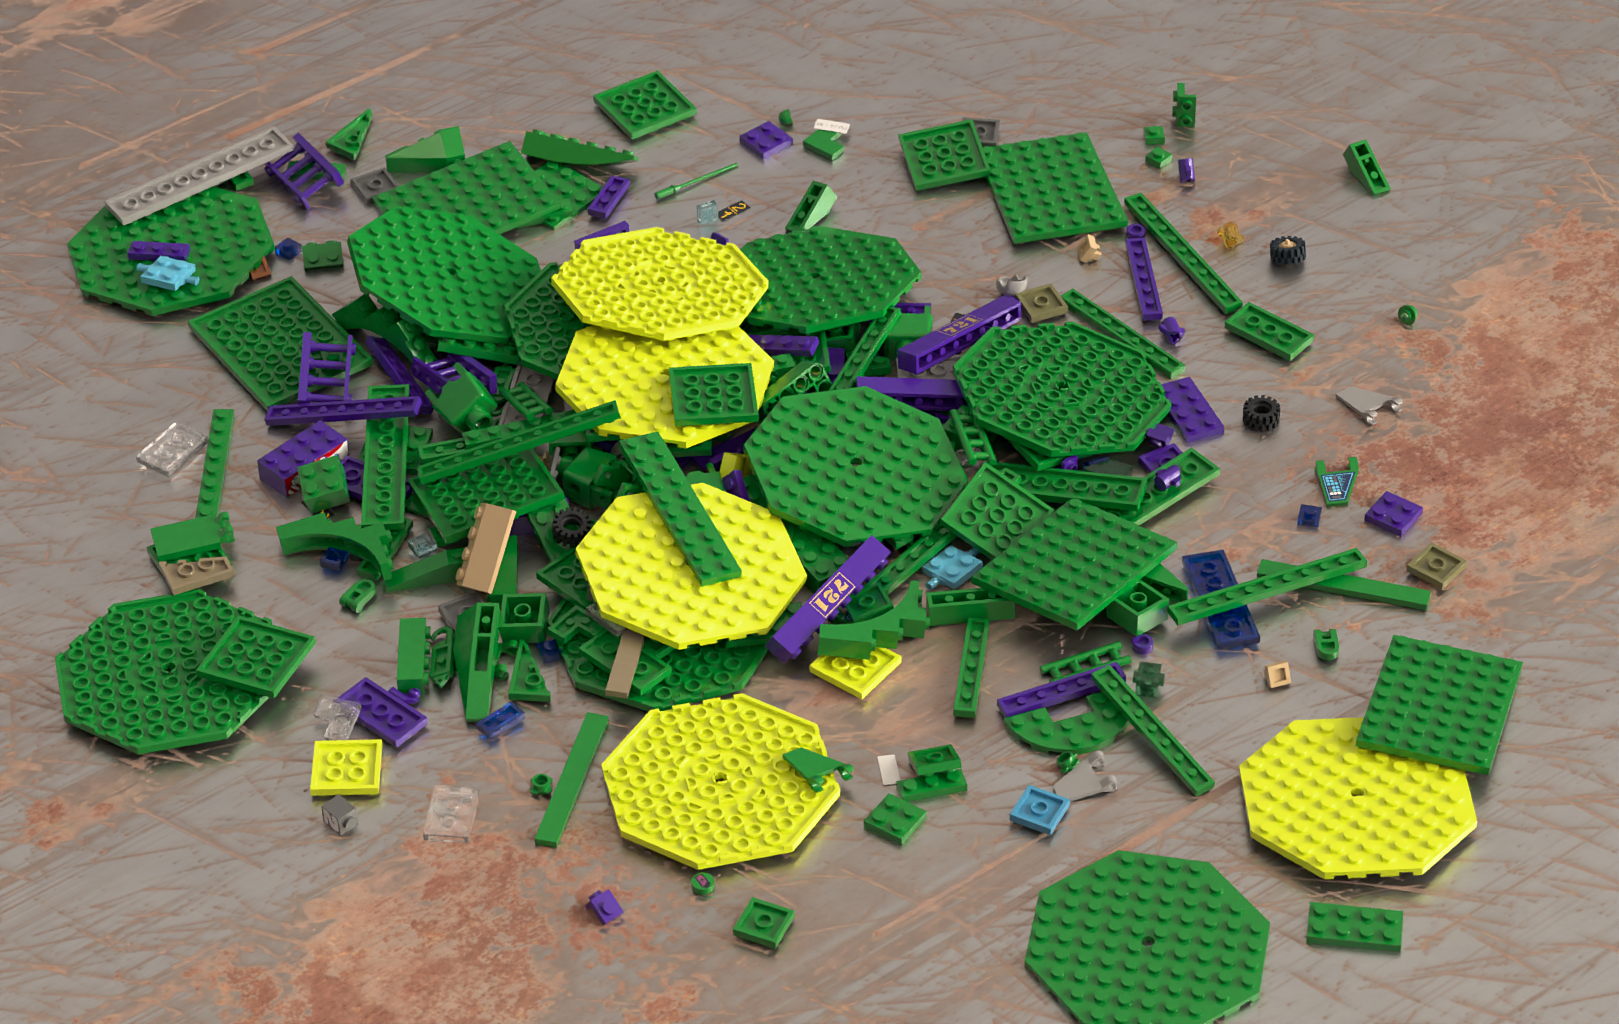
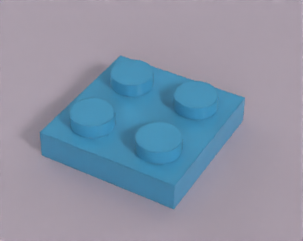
[1009,785,1070,835]

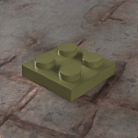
[1015,283,1068,323]
[1406,542,1467,590]

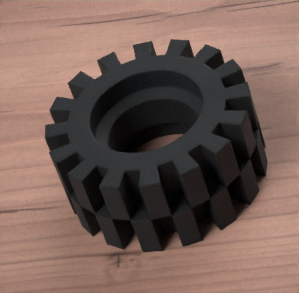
[1242,395,1281,432]
[552,507,591,548]

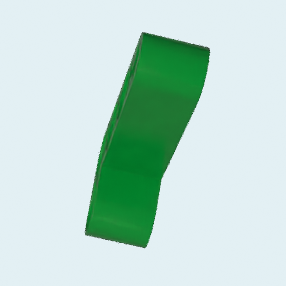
[758,360,832,416]

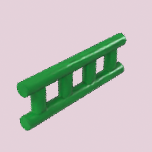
[498,382,553,421]
[950,409,997,466]
[1039,641,1132,683]

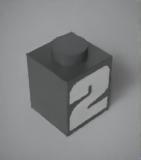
[321,794,358,835]

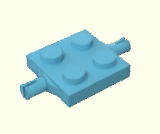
[137,256,199,291]
[922,545,983,591]

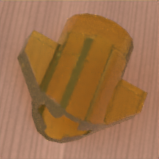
[1217,222,1244,249]

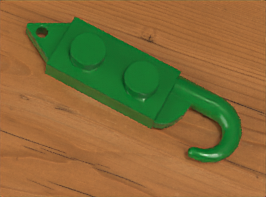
[490,363,516,417]
[429,626,455,688]

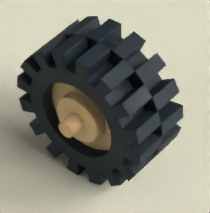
[1270,236,1306,266]

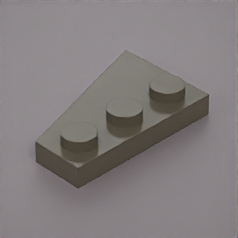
[159,556,234,596]

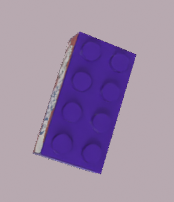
[257,420,349,498]

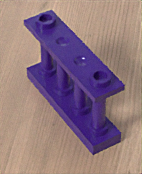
[264,132,345,210]
[298,332,356,404]
[411,353,497,395]

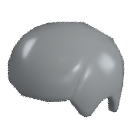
[996,275,1028,298]

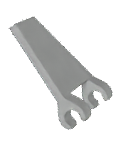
[1336,386,1403,426]
[1053,750,1117,802]

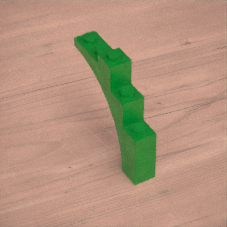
[332,294,438,370]
[276,512,394,581]
[817,580,930,660]

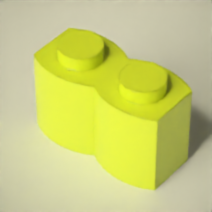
[719,452,752,478]

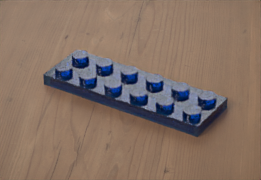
[1182,549,1260,650]

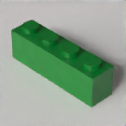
[486,535,518,610]
[926,588,1015,626]
[397,618,431,695]

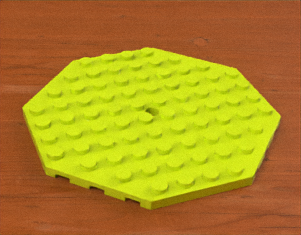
[551,227,768,341]
[555,325,774,449]
[575,483,807,650]
[601,693,840,870]
[1239,717,1477,879]

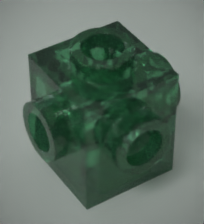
[1133,661,1165,698]

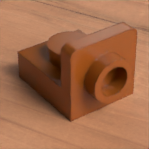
[249,256,271,281]

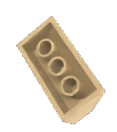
[456,503,516,594]

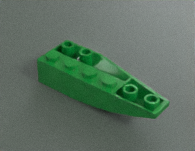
[521,129,639,166]
[453,602,500,722]

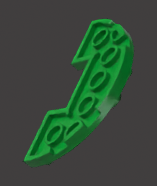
[1004,692,1129,755]

